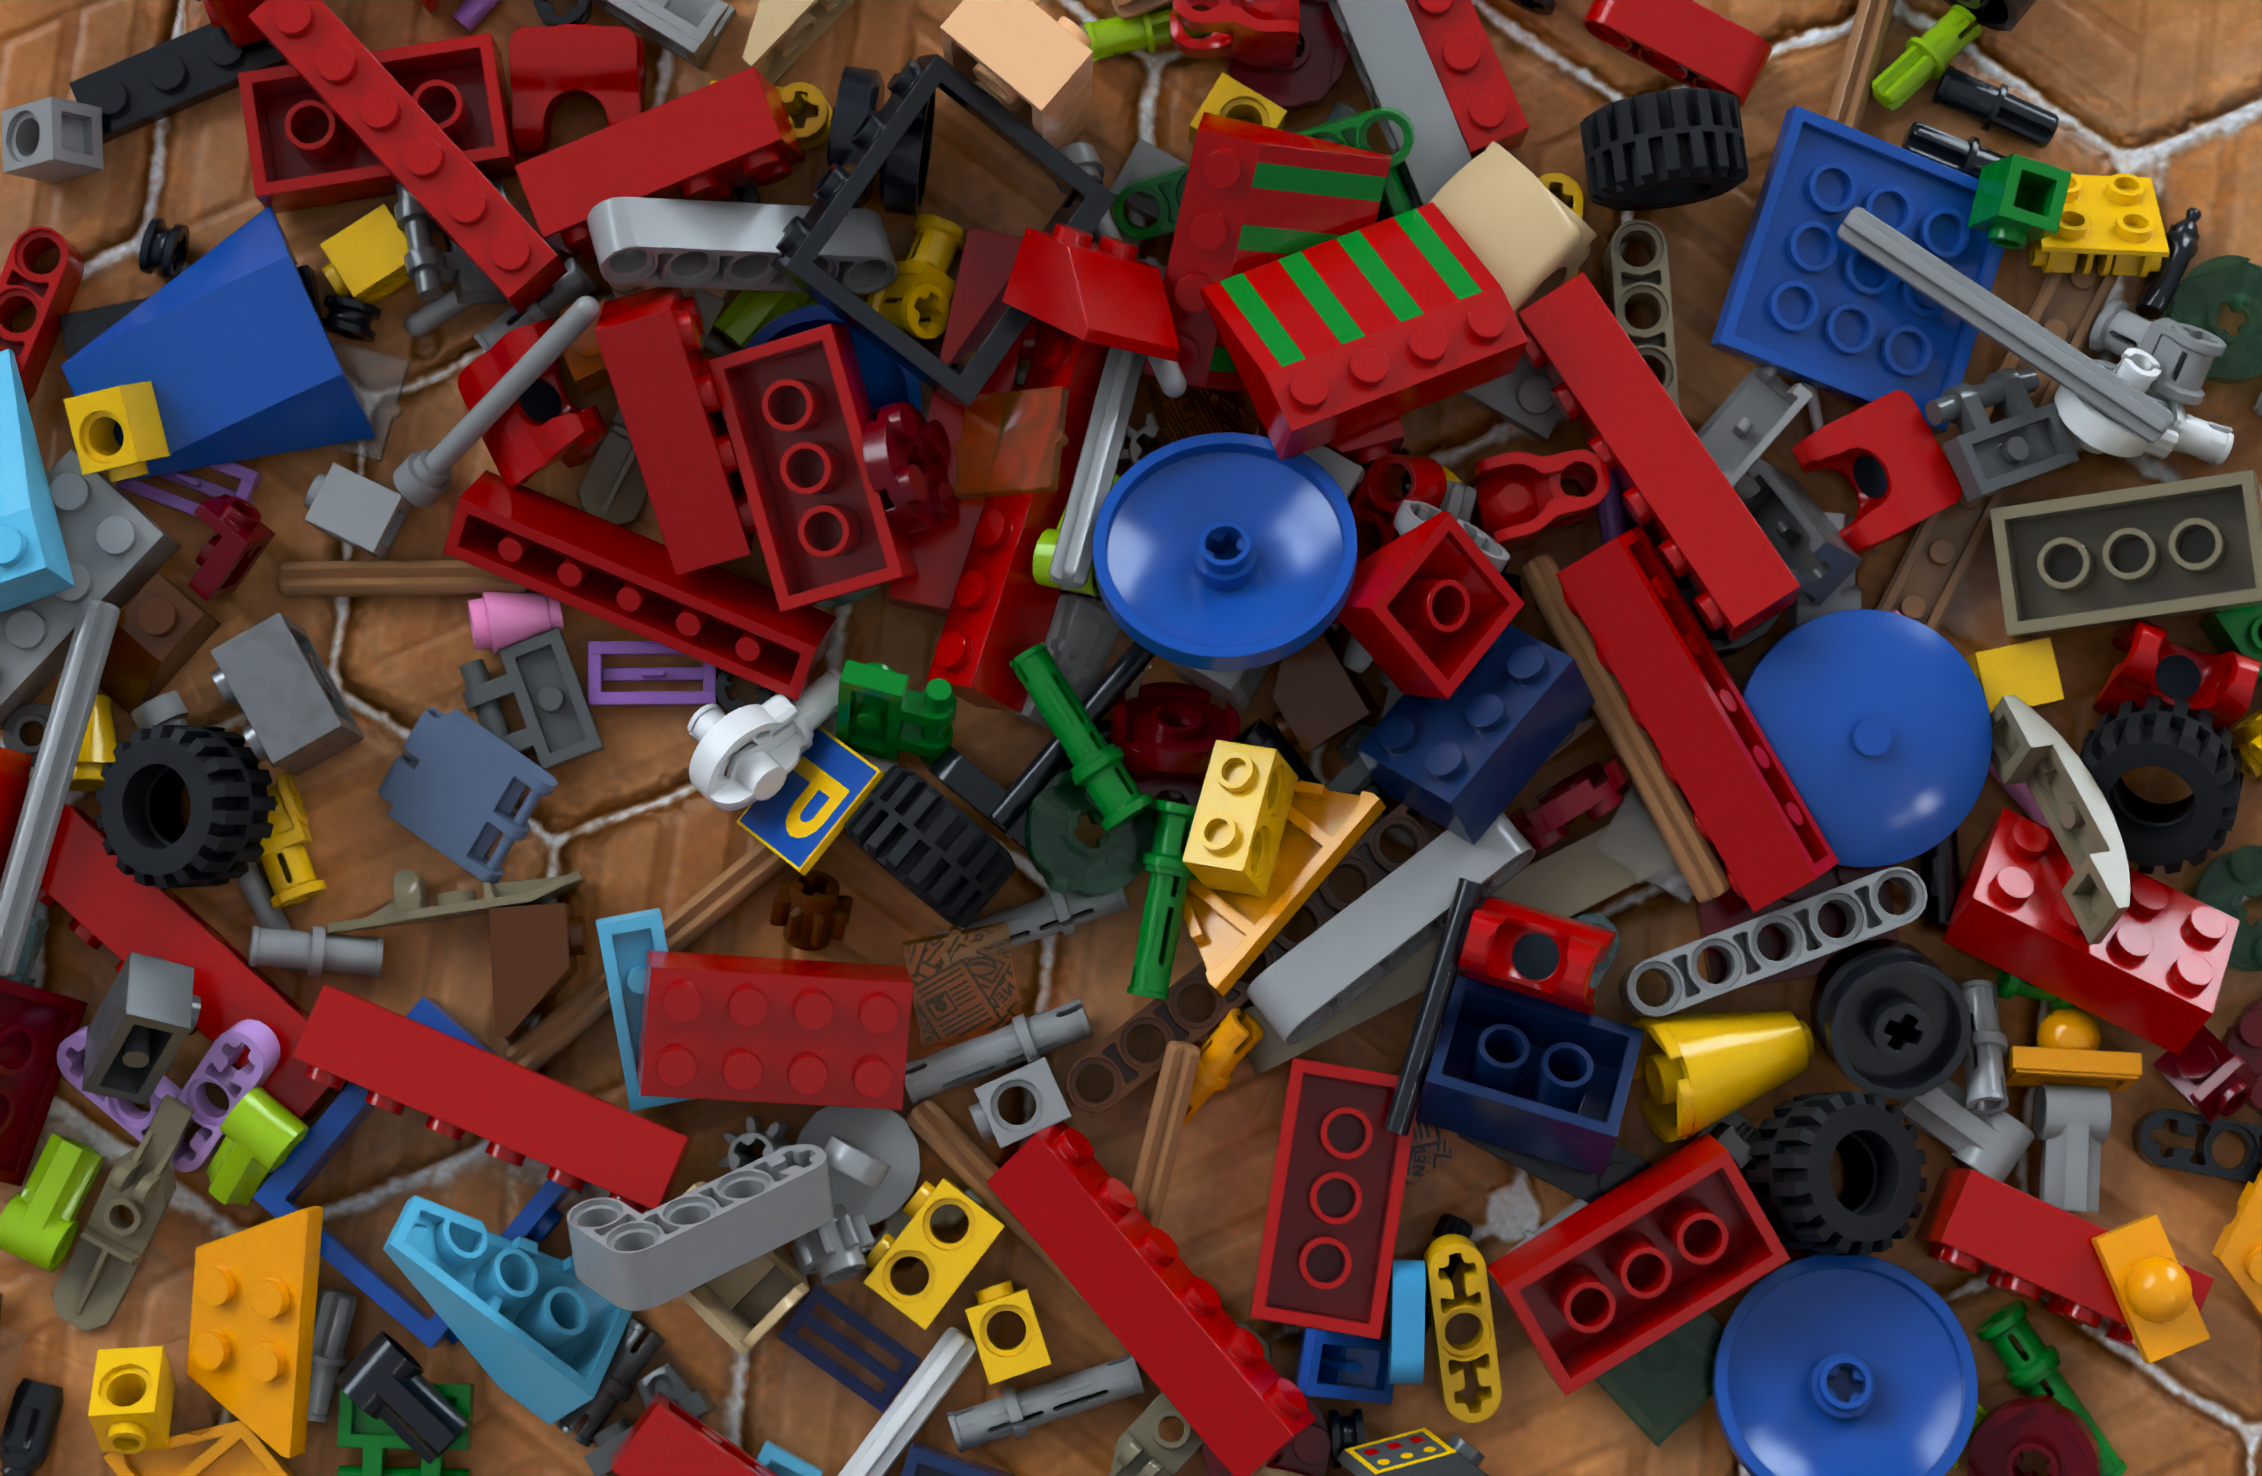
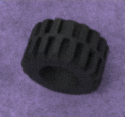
[1580,88,1749,211]
[2079,696,2244,874]
[95,725,276,888]
[844,765,1017,928]
[1747,1091,1927,1256]

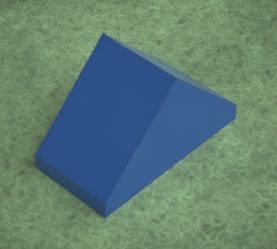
[1293,1326,1394,1405]

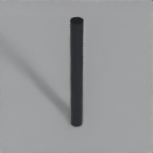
[987,641,1155,831]
[1383,877,1484,1136]

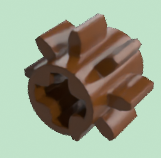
[770,870,853,951]

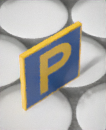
[736,726,885,876]

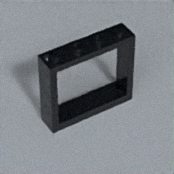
[770,54,1117,406]

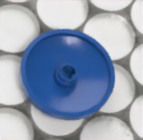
[1093,432,1357,671]
[1740,609,1992,867]
[1712,1255,1978,1476]

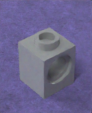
[1,96,104,183]
[304,462,413,561]
[968,1057,1072,1149]

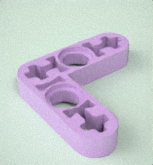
[57,1019,281,1172]

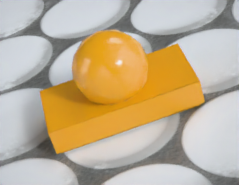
[2003,1007,2142,1092]
[2091,1214,2210,1364]

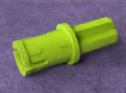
[1083,3,1207,63]
[1871,4,1982,111]

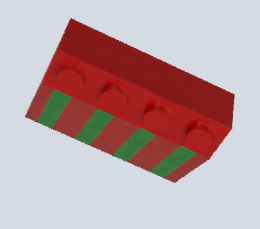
[1143,112,1392,393]
[1200,202,1528,461]

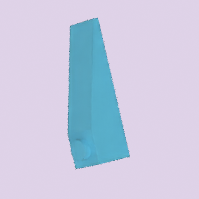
[0,349,75,612]
[383,1195,633,1425]

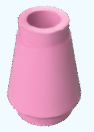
[467,592,564,654]

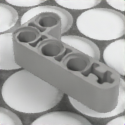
[567,1144,834,1311]

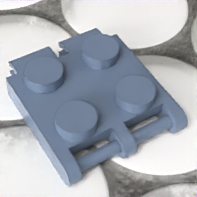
[377,707,557,884]

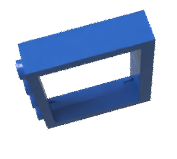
[252,997,592,1349]

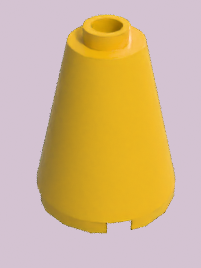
[1630,1010,1814,1143]

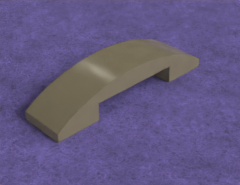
[1990,695,2131,945]

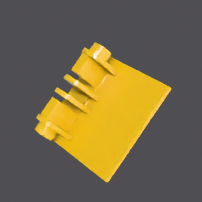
[2029,173,2170,277]

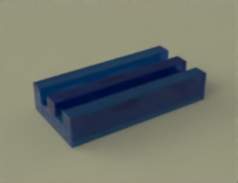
[778,1283,921,1413]

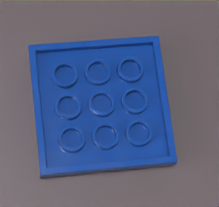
[1710,105,2005,434]

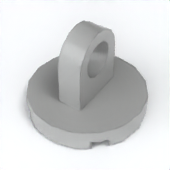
[796,1106,922,1225]

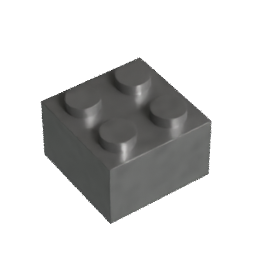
[210,613,365,776]

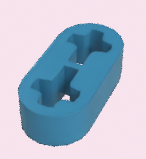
[1388,1259,1426,1385]

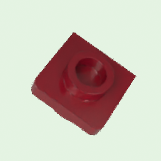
[188,494,275,602]
[2152,1025,2258,1124]

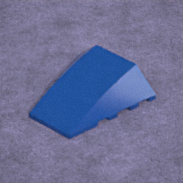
[61,205,377,483]

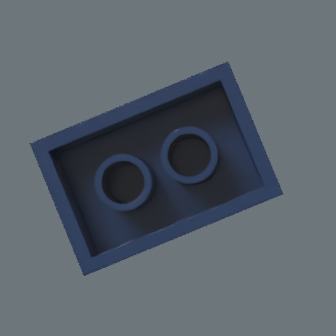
[1357,624,1595,845]
[1415,975,1645,1176]

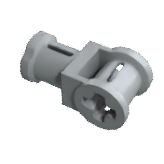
[2089,298,2227,405]

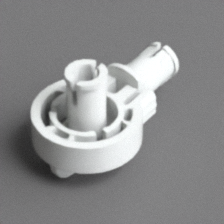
[2054,348,2234,466]
[687,668,841,811]

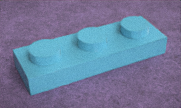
[596,908,692,1111]

